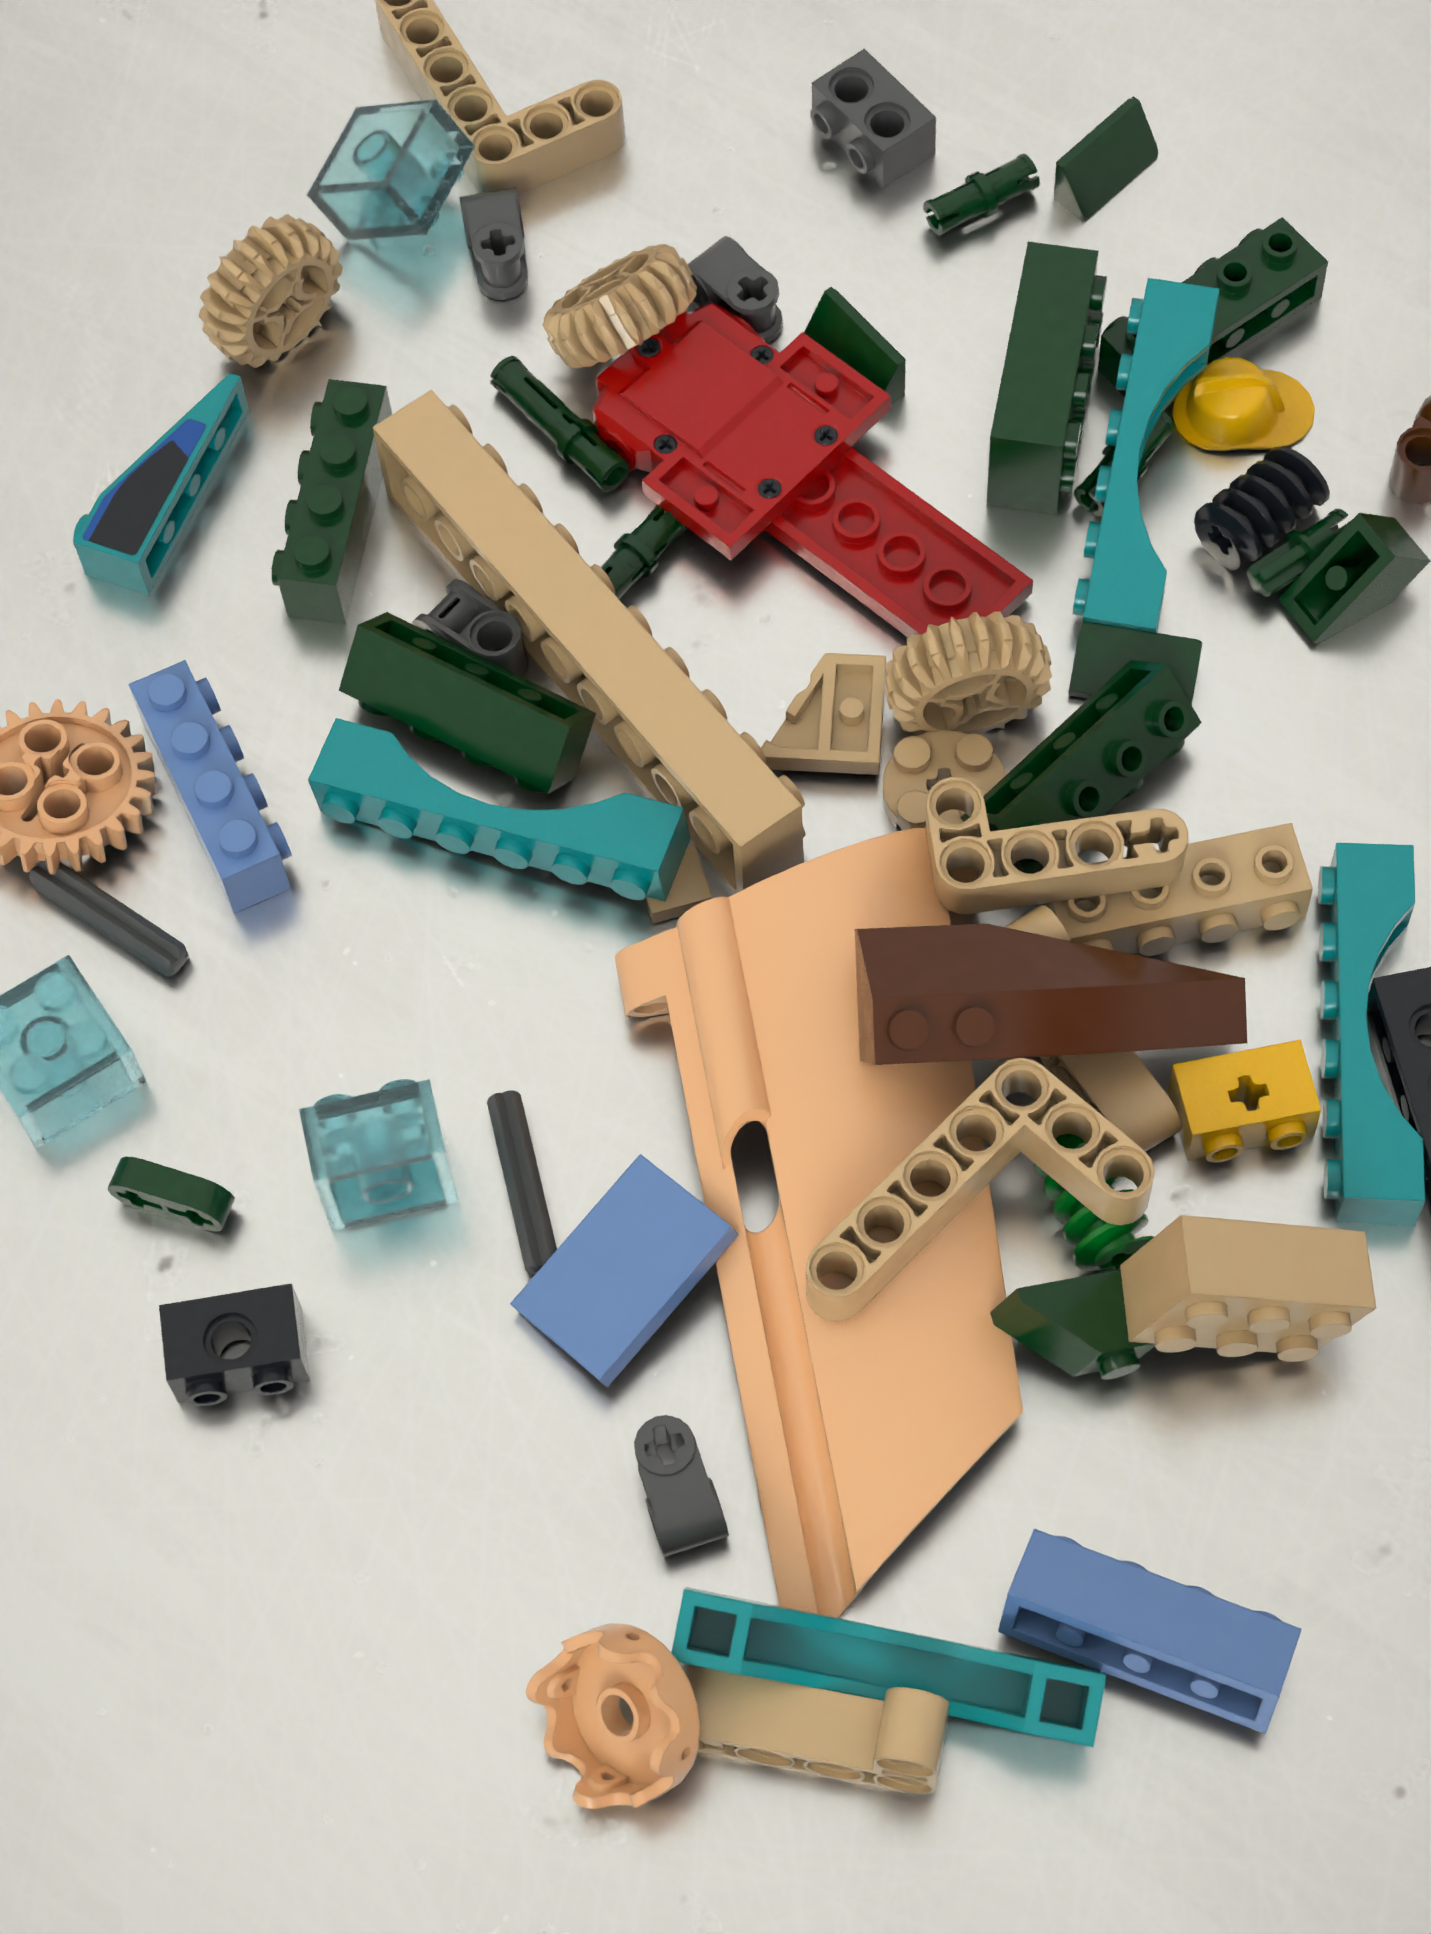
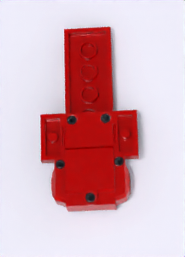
[592,303,1033,637]

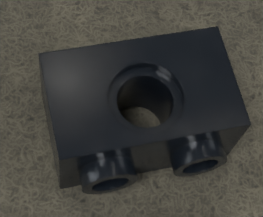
[159,1283,310,1406]

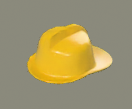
[1172,357,1315,451]

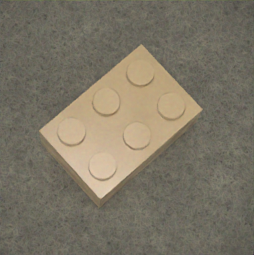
[1120,1215,1376,1362]

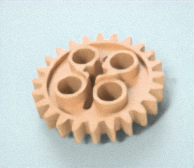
[0,699,157,875]

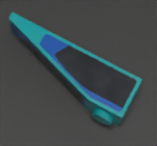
[73,373,249,595]

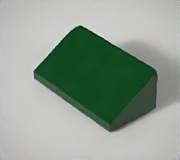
[1054,96,1158,220]
[804,287,906,404]
[1068,622,1203,705]

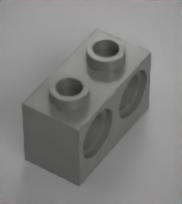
[810,48,936,188]

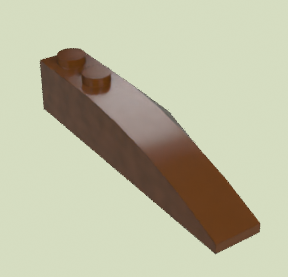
[855,923,1247,1065]

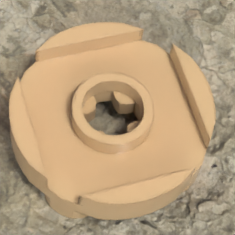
[883,730,1006,830]

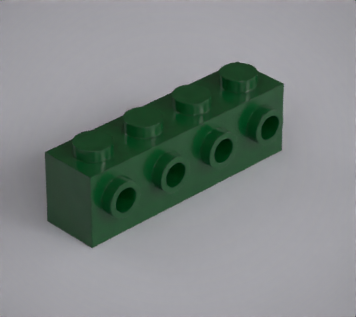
[1098,217,1328,397]
[271,379,392,624]
[338,612,596,794]
[961,660,1202,874]

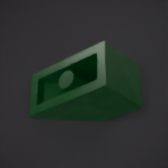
[1279,513,1430,643]
[990,1269,1155,1380]

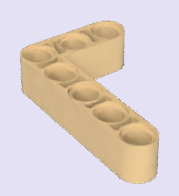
[375,0,625,195]
[806,1058,1155,1322]

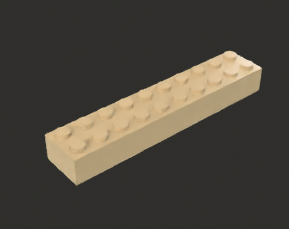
[372,389,806,894]

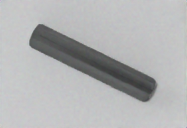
[29,861,189,976]
[487,1090,557,1274]

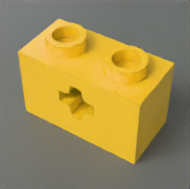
[1168,1039,1321,1162]

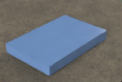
[510,1154,739,1388]

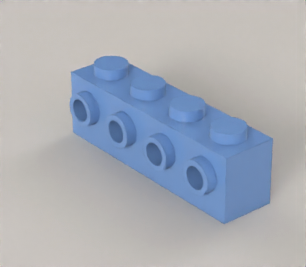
[128,660,292,914]
[998,1529,1302,1734]

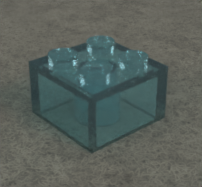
[307,99,475,240]
[0,955,147,1149]
[299,1079,459,1231]

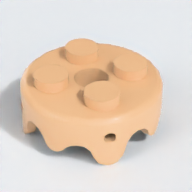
[526,1623,700,1809]

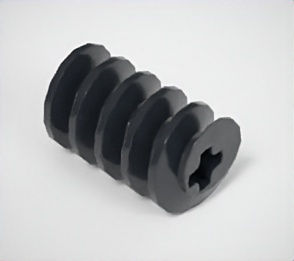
[1194,446,1330,571]

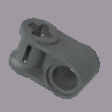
[459,187,528,300]
[688,236,783,343]
[412,579,528,678]
[634,1415,729,1557]

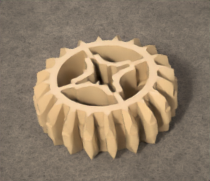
[198,214,343,368]
[542,244,697,368]
[885,612,1052,736]

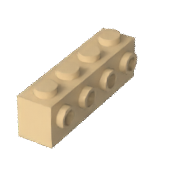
[1042,823,1313,956]

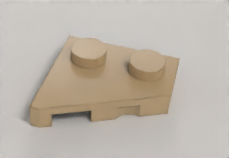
[761,653,886,775]

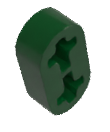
[108,1156,235,1232]

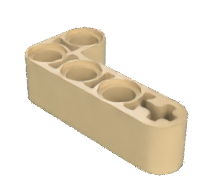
[925,777,1189,914]
[1005,905,1182,1152]
[682,1665,950,1794]

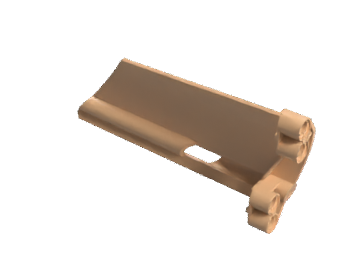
[615,828,1023,1618]

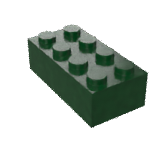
[986,241,1107,515]

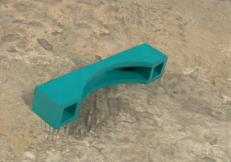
[1073,278,1220,633]
[308,718,691,902]
[1318,843,1425,1226]
[671,1587,1106,1747]

